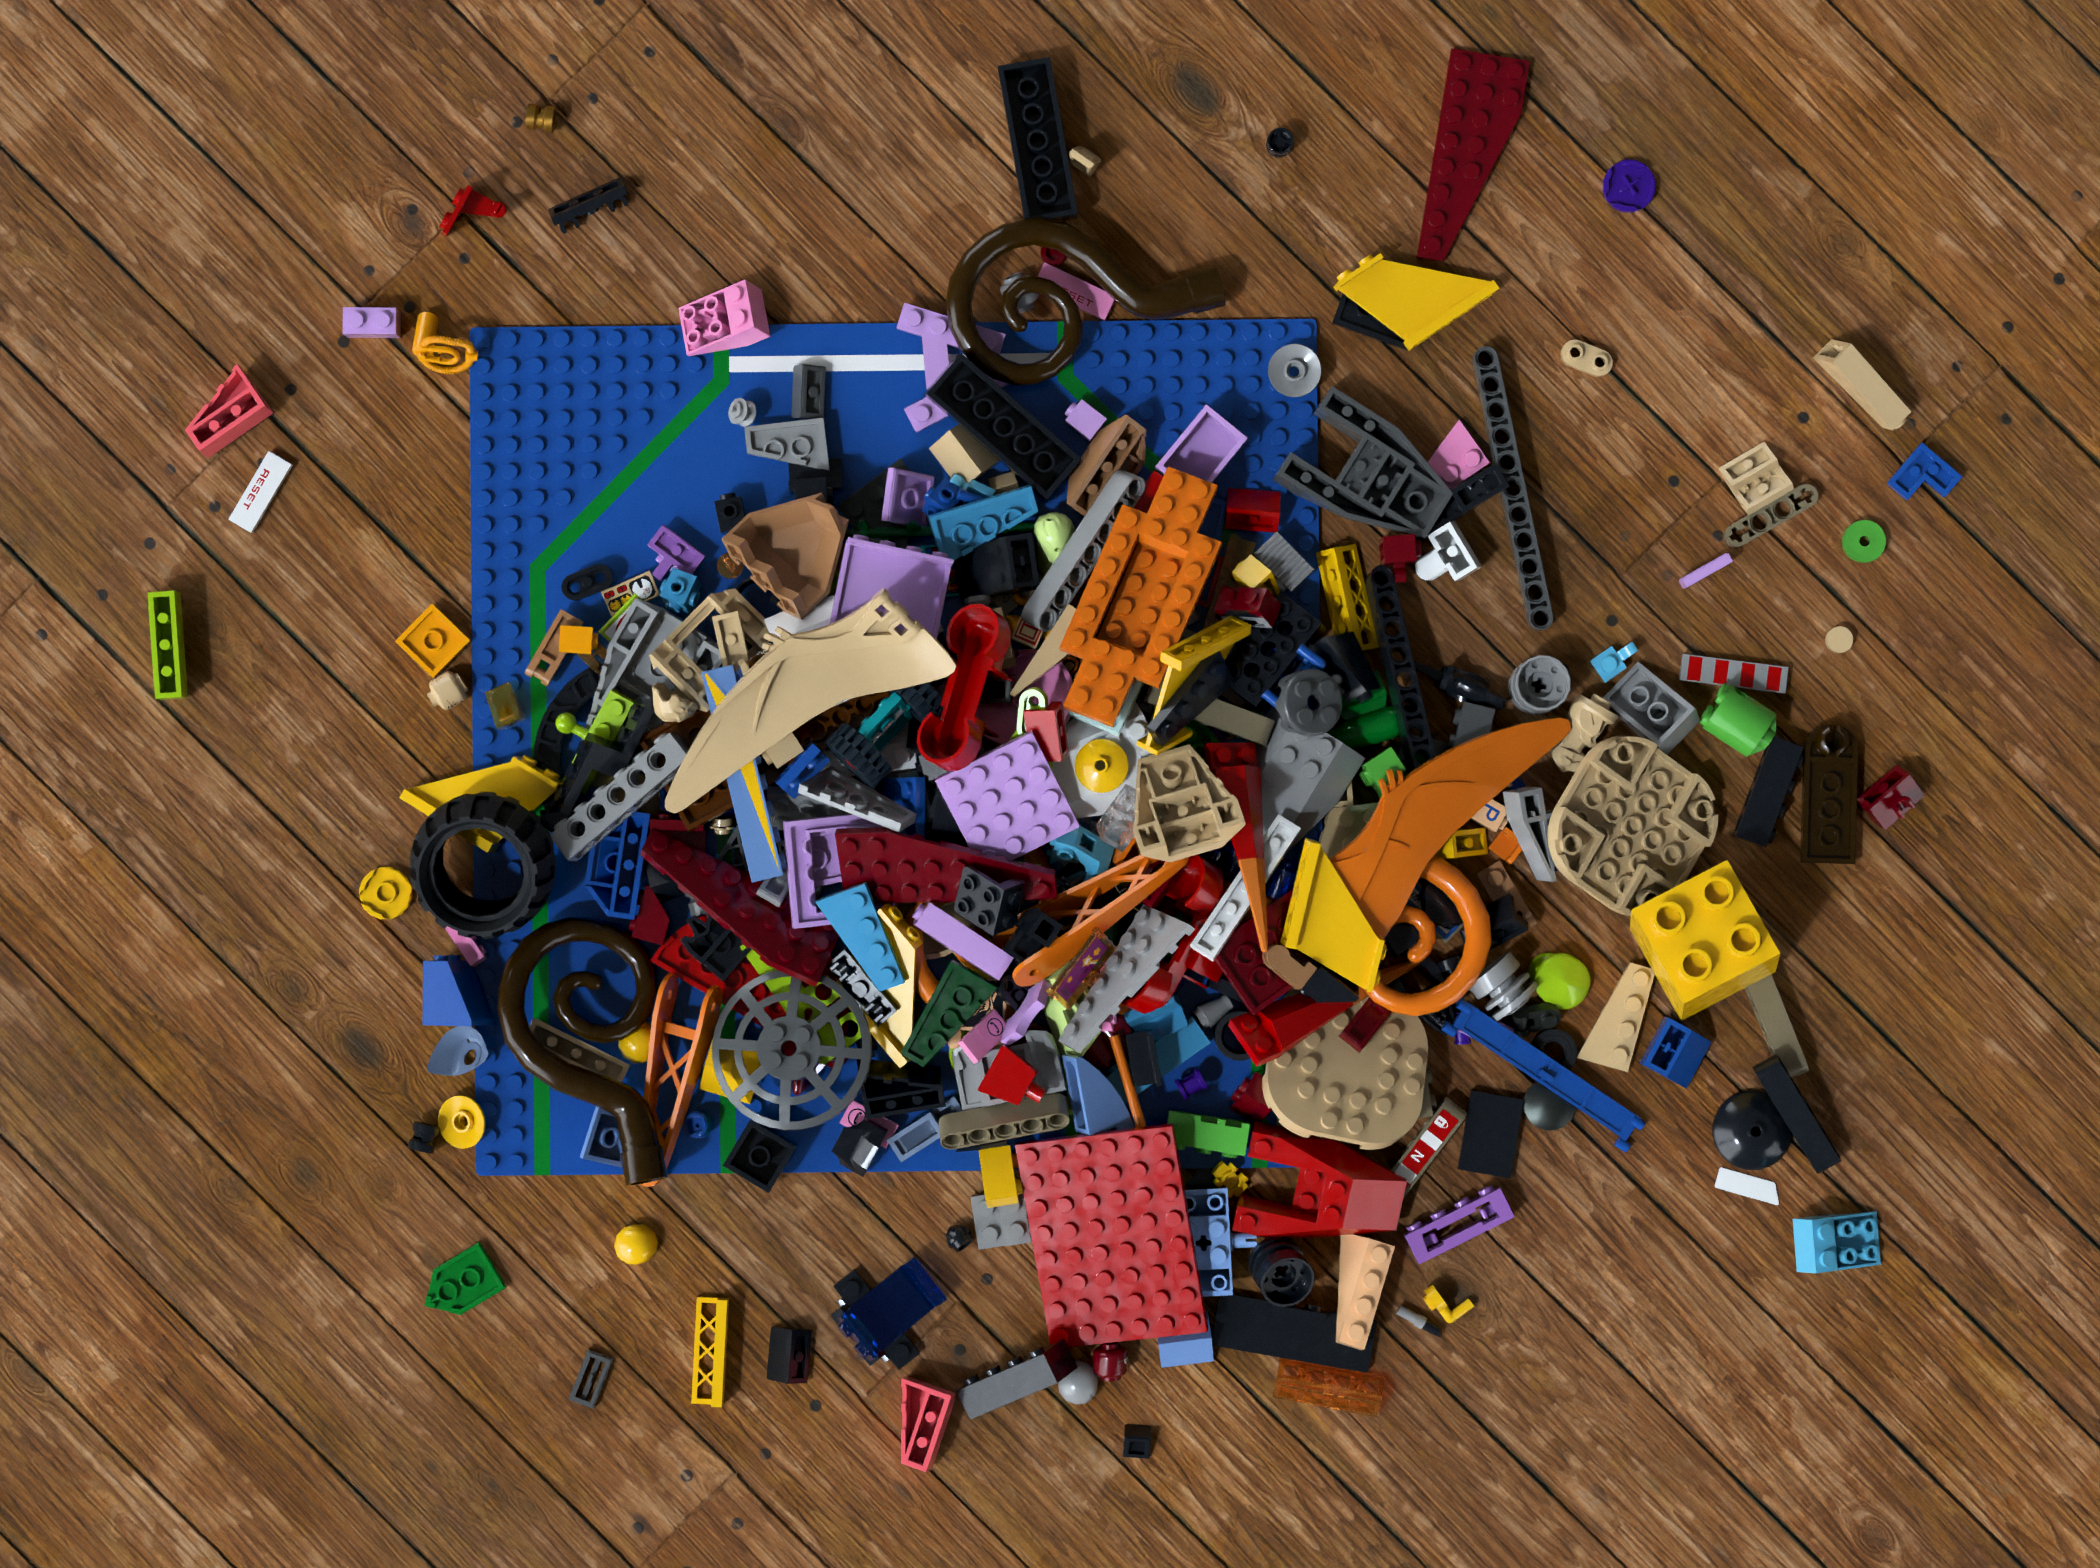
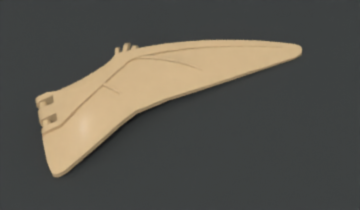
[665,588,956,814]

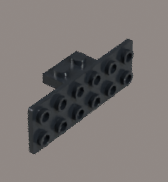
[1212,1295,1377,1373]

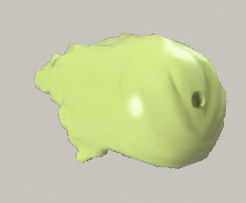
[1034,512,1076,578]

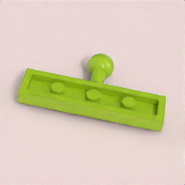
[555,688,636,795]

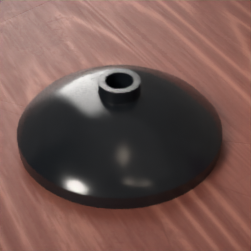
[1712,1090,1792,1170]

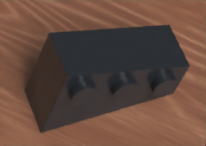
[857,1059,946,1119]

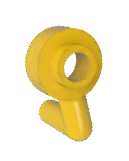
[1423,1285,1475,1323]

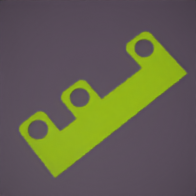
[740,945,861,1066]

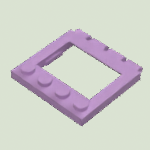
[783,814,898,929]

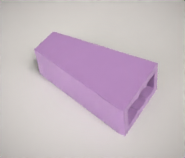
[912,902,1014,980]

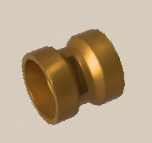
[526,103,556,133]

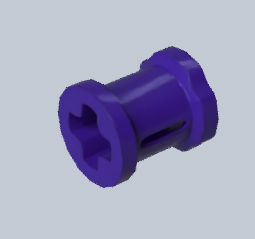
[1174,1067,1209,1101]

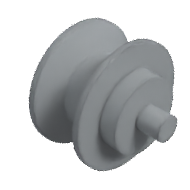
[728,398,757,427]

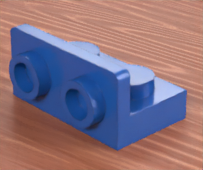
[774,742,830,799]

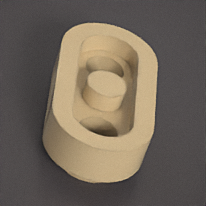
[1560,340,1613,377]

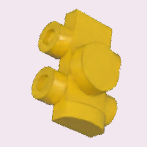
[1211,1161,1249,1199]

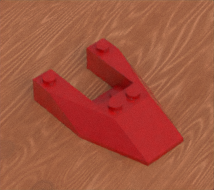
[1232,1121,1407,1238]

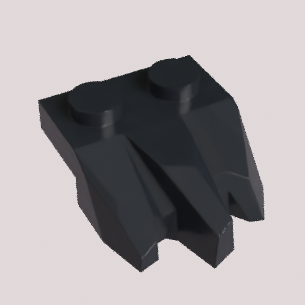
[680,913,752,982]

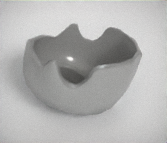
[1058,1360,1098,1405]

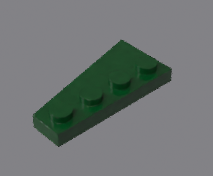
[901,960,999,1067]

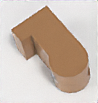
[1262,945,1317,990]

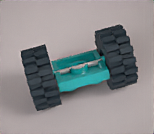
[825,682,943,789]

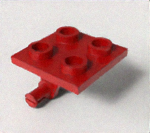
[439,185,507,237]

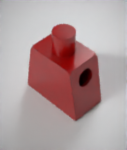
[977,1045,1047,1105]

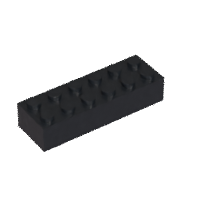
[998,57,1078,222]
[924,353,1082,500]

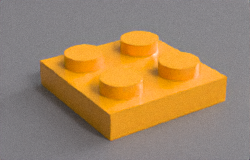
[395,603,471,679]

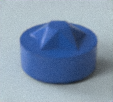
[684,1112,712,1139]

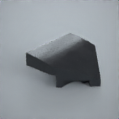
[1418,881,1463,930]

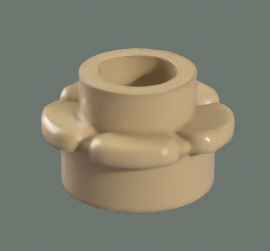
[709,815,735,835]

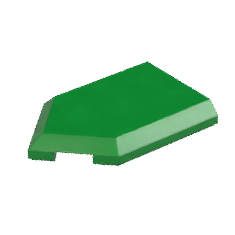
[424,1242,507,1315]

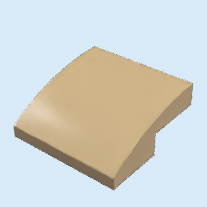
[1718,442,1794,516]

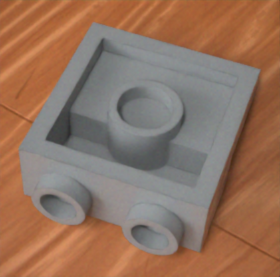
[970,1189,1031,1250]

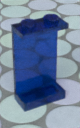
[836,1257,947,1361]

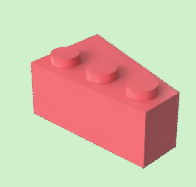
[185,364,273,458]
[901,1376,957,1472]

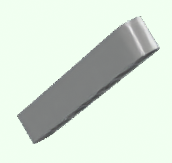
[1022,470,1145,632]

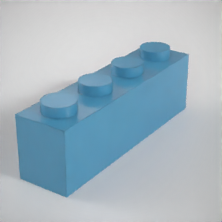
[1105,1016,1211,1104]

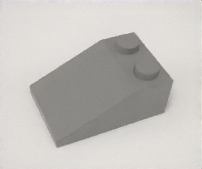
[1603,662,1700,755]

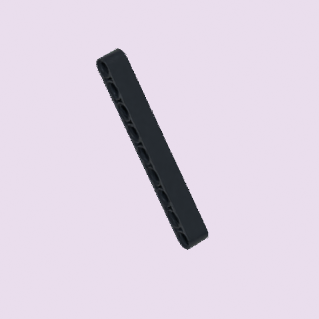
[1365,565,1436,773]

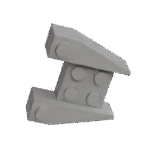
[1503,776,1573,882]

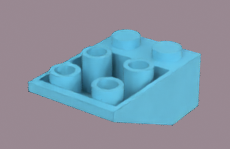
[1793,1211,1881,1273]

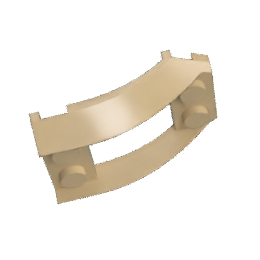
[649,588,769,712]

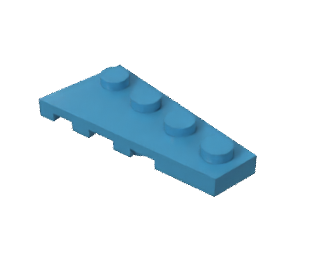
[815,882,906,992]

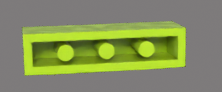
[148,590,188,700]

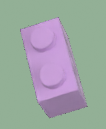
[343,307,401,338]

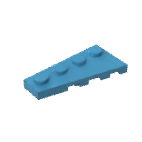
[928,485,1038,560]

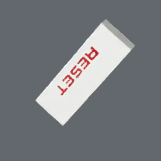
[228,451,293,533]

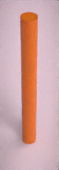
[1109,1034,1147,1128]

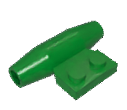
[1326,670,1414,751]

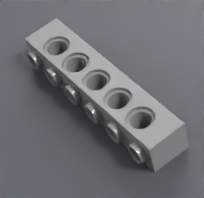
[550,733,689,862]

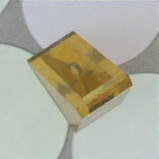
[485,682,526,730]

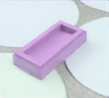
[1679,553,1733,589]

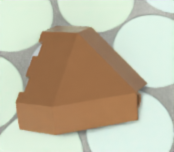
[722,493,849,620]

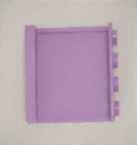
[829,535,954,639]

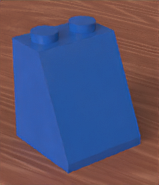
[422,955,494,1026]

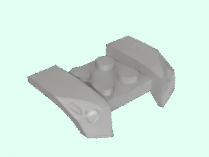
[952,1030,1067,1111]

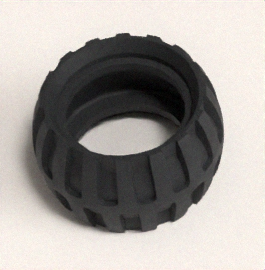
[410,792,557,939]

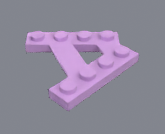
[896,303,1010,433]

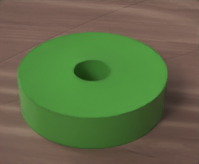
[1842,520,1886,563]

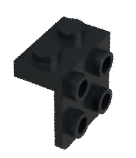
[954,865,1025,936]

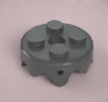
[1275,669,1342,737]

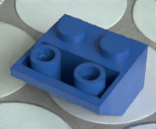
[1639,1017,1711,1089]

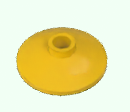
[1075,739,1129,793]
[438,1095,486,1149]

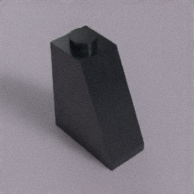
[1308,632,1381,704]

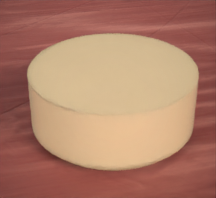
[1825,626,1853,653]

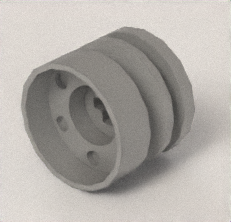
[1508,655,1571,715]
[1470,951,1538,1021]

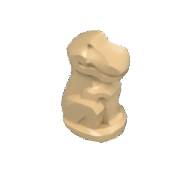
[1551,693,1619,773]

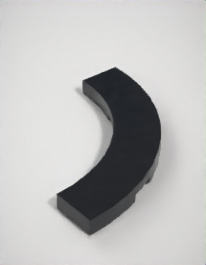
[533,667,599,809]

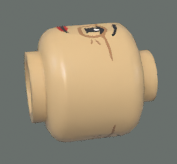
[427,671,469,710]

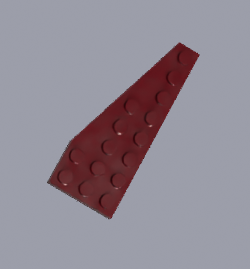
[1416,48,1530,262]
[835,827,1059,903]
[640,829,839,987]
[1215,888,1315,1015]

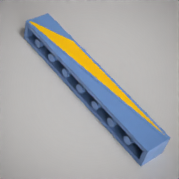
[701,665,787,883]

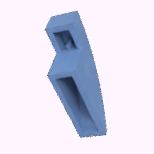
[1062,1054,1134,1136]

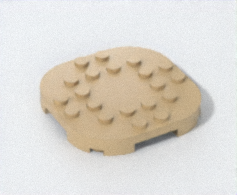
[1548,736,1718,916]
[1262,988,1428,1150]

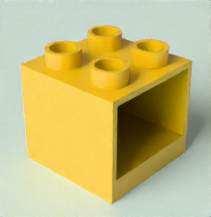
[1630,860,1781,1021]

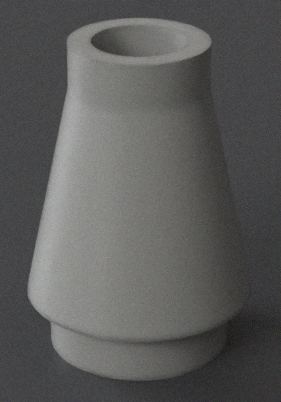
[1192,995,1233,1030]

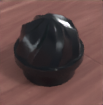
[946,1225,973,1252]

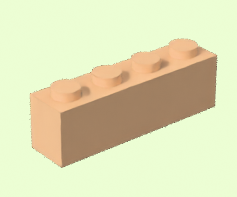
[1336,1234,1395,1350]

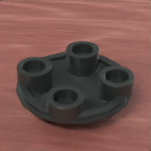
[1523,1081,1576,1130]

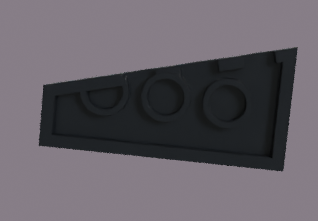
[1147,651,1235,746]

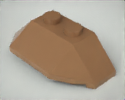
[1067,415,1147,517]

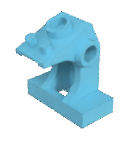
[1046,824,1118,882]

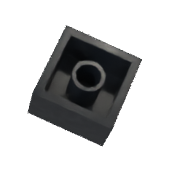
[723,1119,798,1193]

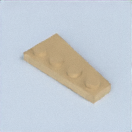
[1577,962,1655,1072]

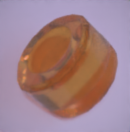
[717,553,744,579]

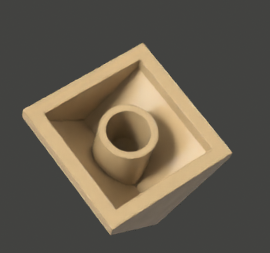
[929,425,1000,483]

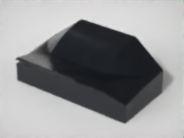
[831,1118,888,1177]

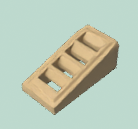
[1069,146,1101,176]

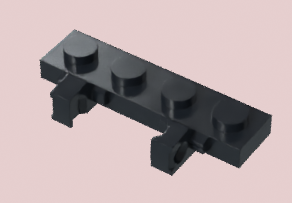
[831,1269,920,1370]

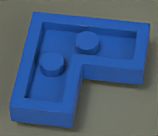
[1886,443,1962,501]

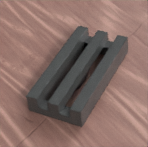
[568,1349,613,1409]

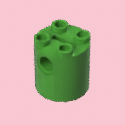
[1699,683,1776,757]

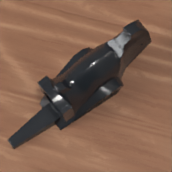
[1414,661,1507,710]

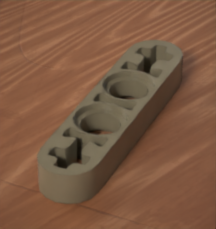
[1723,484,1818,548]

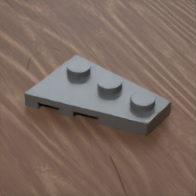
[744,418,830,471]

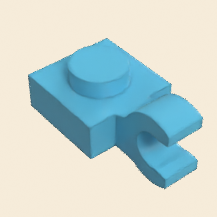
[1589,642,1638,683]

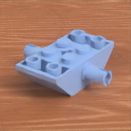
[1185,1188,1257,1297]

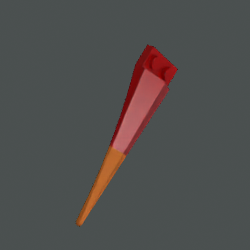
[1204,743,1268,953]
[1228,961,1420,1067]

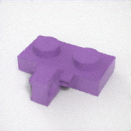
[647,524,706,582]

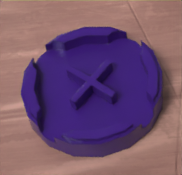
[1602,160,1656,213]

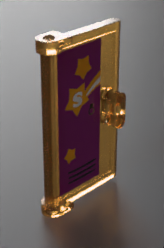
[1045,927,1116,1011]

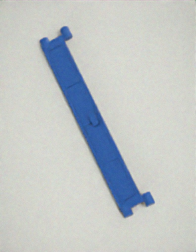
[1441,999,1646,1153]

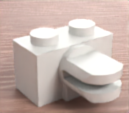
[1415,521,1482,581]

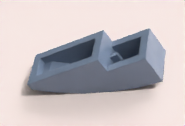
[887,1093,963,1162]

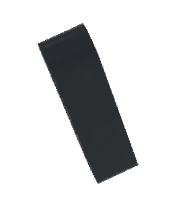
[1753,1054,1842,1174]

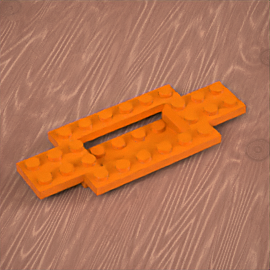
[1059,467,1222,728]

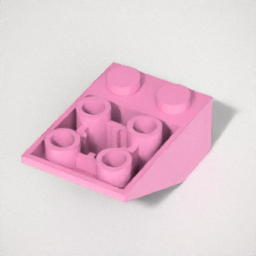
[678,280,771,356]

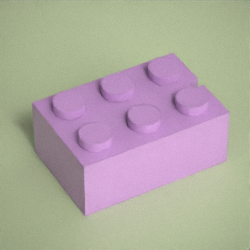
[1155,404,1248,483]

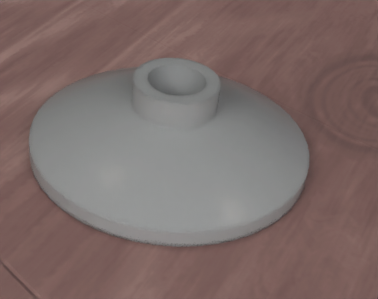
[1268,344,1321,397]

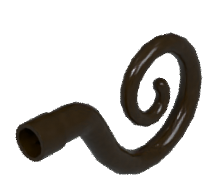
[945,217,1226,386]
[497,917,668,1186]

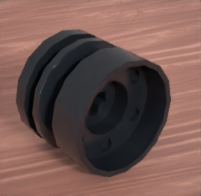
[1248,1236,1314,1307]

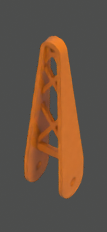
[992,854,1190,987]
[641,973,723,1187]

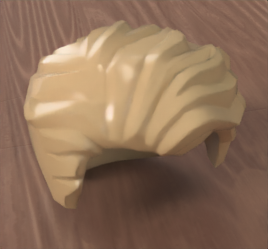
[652,683,698,722]

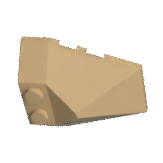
[1133,744,1246,862]

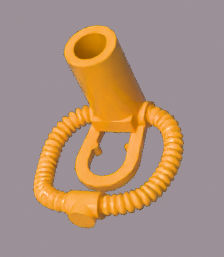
[412,312,478,374]

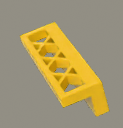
[1316,544,1379,651]
[691,1296,729,1407]

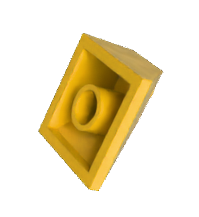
[699,1039,761,1104]

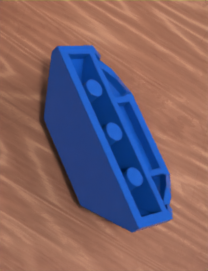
[584,812,650,920]

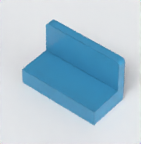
[1123,994,1189,1042]

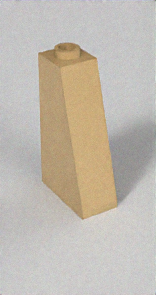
[1813,339,1911,430]

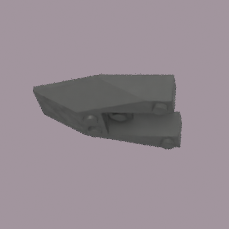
[1272,386,1453,539]

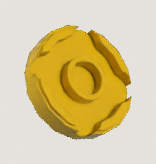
[359,867,413,919]

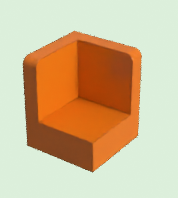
[1488,827,1522,864]

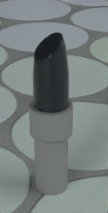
[1396,1305,1442,1337]

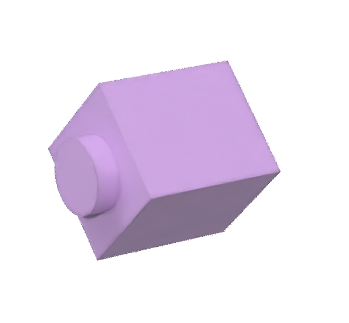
[1065,399,1107,442]

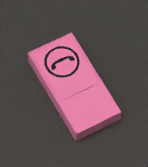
[958,1009,1006,1063]
[839,1100,899,1149]

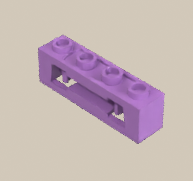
[1403,1185,1514,1264]

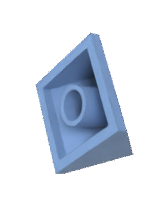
[580,1106,623,1168]
[1157,1308,1214,1368]

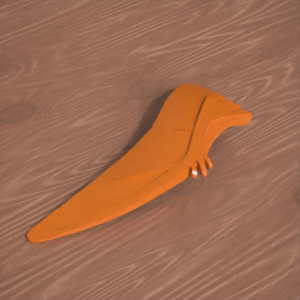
[1329,717,1571,939]

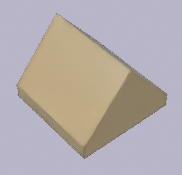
[988,472,1019,495]

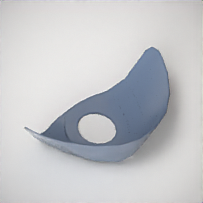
[427,1026,489,1076]

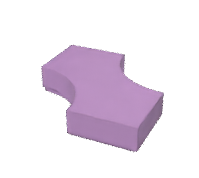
[1001,980,1051,1046]

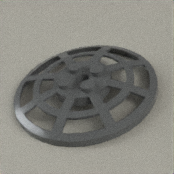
[712,970,872,1130]

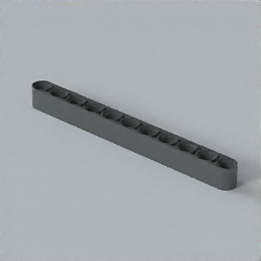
[1472,346,1553,631]

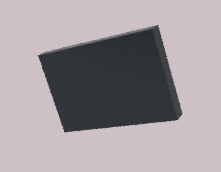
[1332,294,1407,351]
[1457,1090,1524,1178]

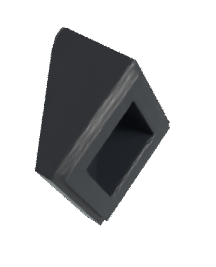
[1123,1424,1151,1459]

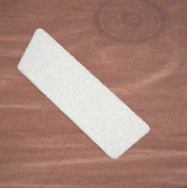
[1715,1167,1779,1205]

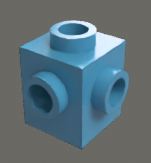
[660,568,702,613]

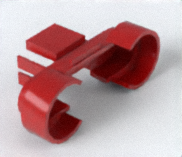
[917,604,1015,771]
[1120,855,1226,1014]

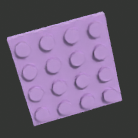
[934,730,1080,861]

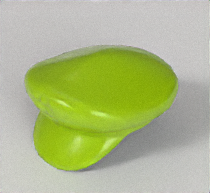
[1528,952,1591,1010]

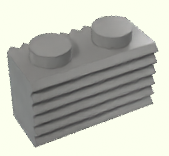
[1253,531,1314,593]

